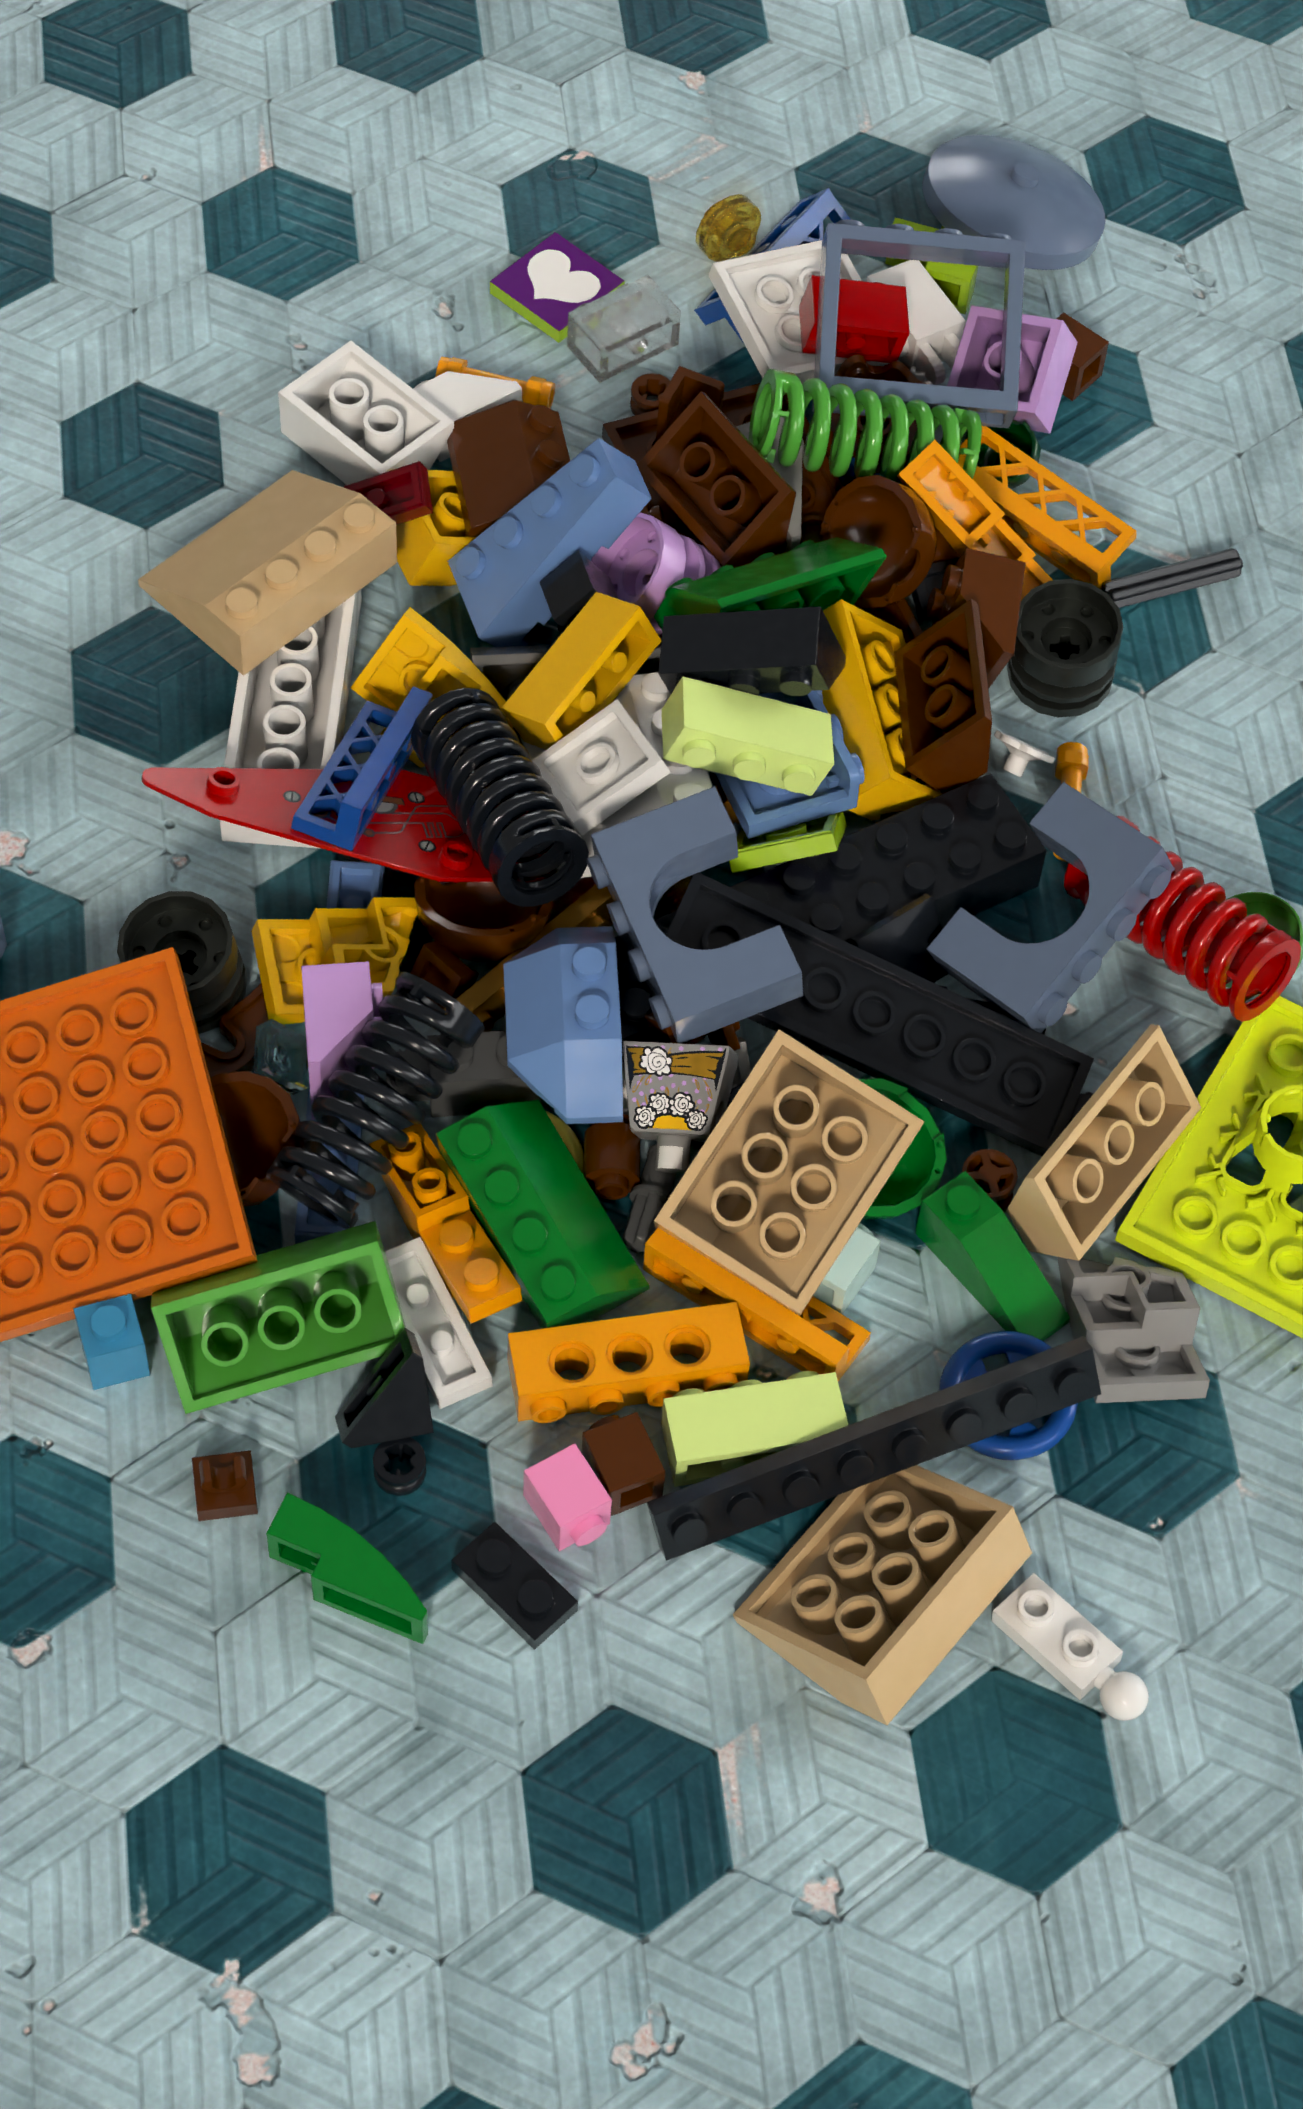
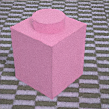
[523,1443,612,1552]

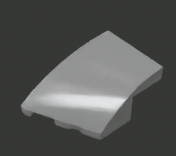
[1058,1257,1210,1403]

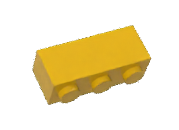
[501,592,662,750]

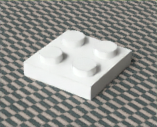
[532,699,671,836]

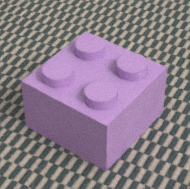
[947,305,1078,434]

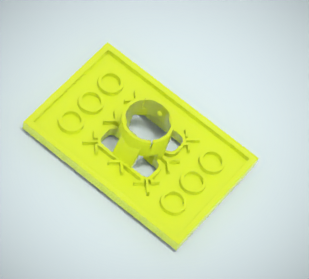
[1115,994,1303,1339]

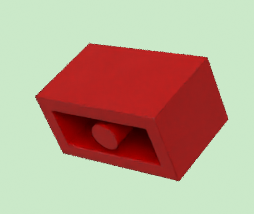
[799,275,910,363]

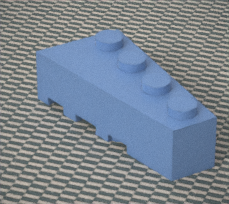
[448,438,652,647]

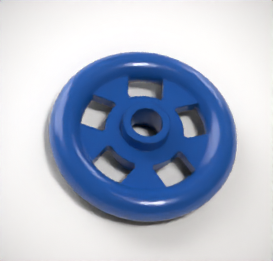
[939,1331,1078,1460]

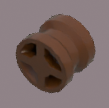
[961,1149,1018,1213]

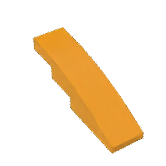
[897,440,1053,600]

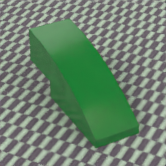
[266,1492,428,1644]

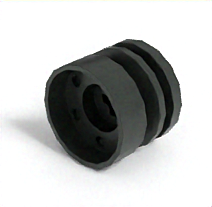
[1007,579,1124,718]
[117,891,247,1034]

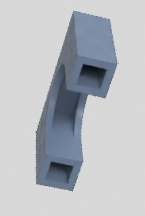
[927,782,1175,1033]
[587,786,803,1044]

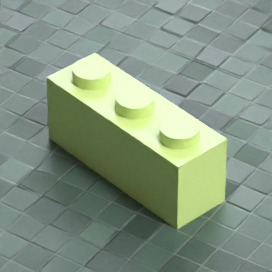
[661,676,834,796]
[661,1371,848,1487]

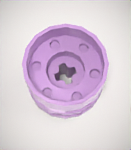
[591,512,721,640]

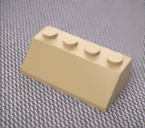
[1006,1024,1201,1261]

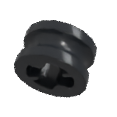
[373,1437,426,1496]

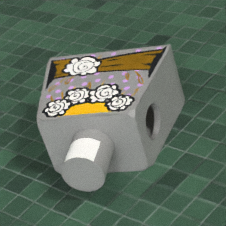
[623,1041,738,1173]

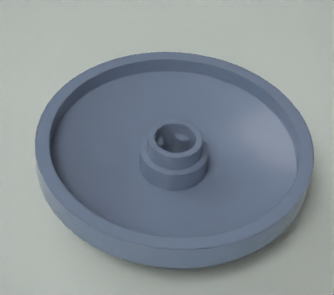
[922,135,1106,270]

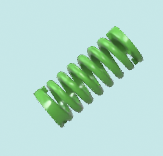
[748,369,982,483]

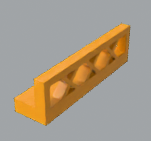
[958,426,1136,590]
[643,1228,871,1381]

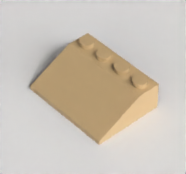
[138,470,397,676]
[654,1030,925,1316]
[733,1465,1032,1725]

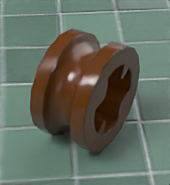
[630,373,670,415]

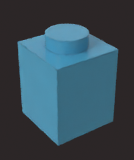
[73,1294,150,1390]

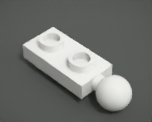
[991,1573,1149,1721]

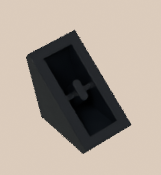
[335,1328,434,1449]

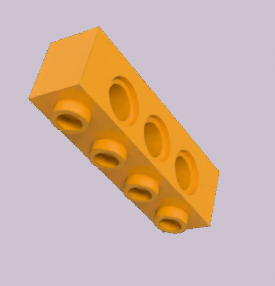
[507,1302,750,1423]

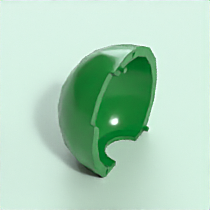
[858,1079,947,1219]

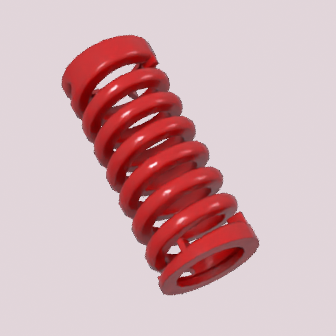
[1064,816,1301,1022]

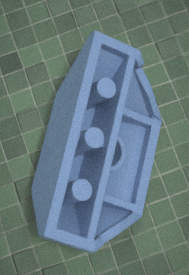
[503,926,623,1124]

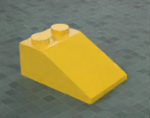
[396,470,476,586]

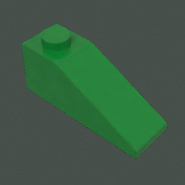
[915,1171,1070,1341]

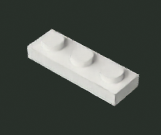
[385,1237,493,1409]

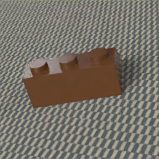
[637,391,796,568]
[447,400,570,537]
[894,599,992,794]

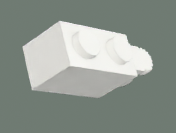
[867,260,966,385]

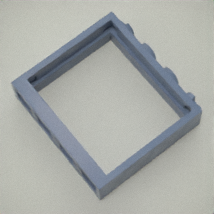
[812,219,1026,428]

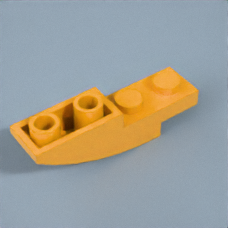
[369,1123,523,1324]

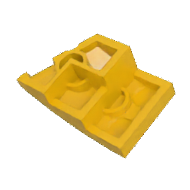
[350,607,513,768]
[251,897,418,1025]

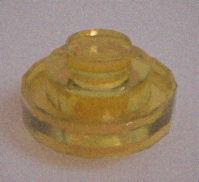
[696,194,761,262]

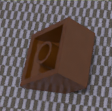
[926,548,1026,689]

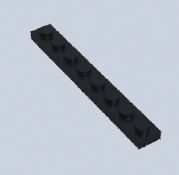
[647,1336,1101,1561]

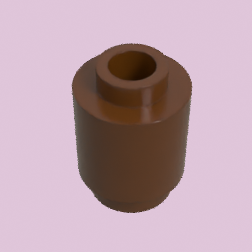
[584,1114,640,1200]

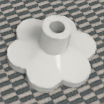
[994,730,1055,777]

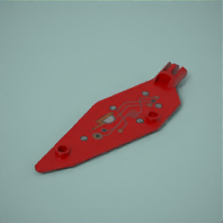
[141,767,555,883]

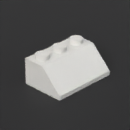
[278,340,454,485]

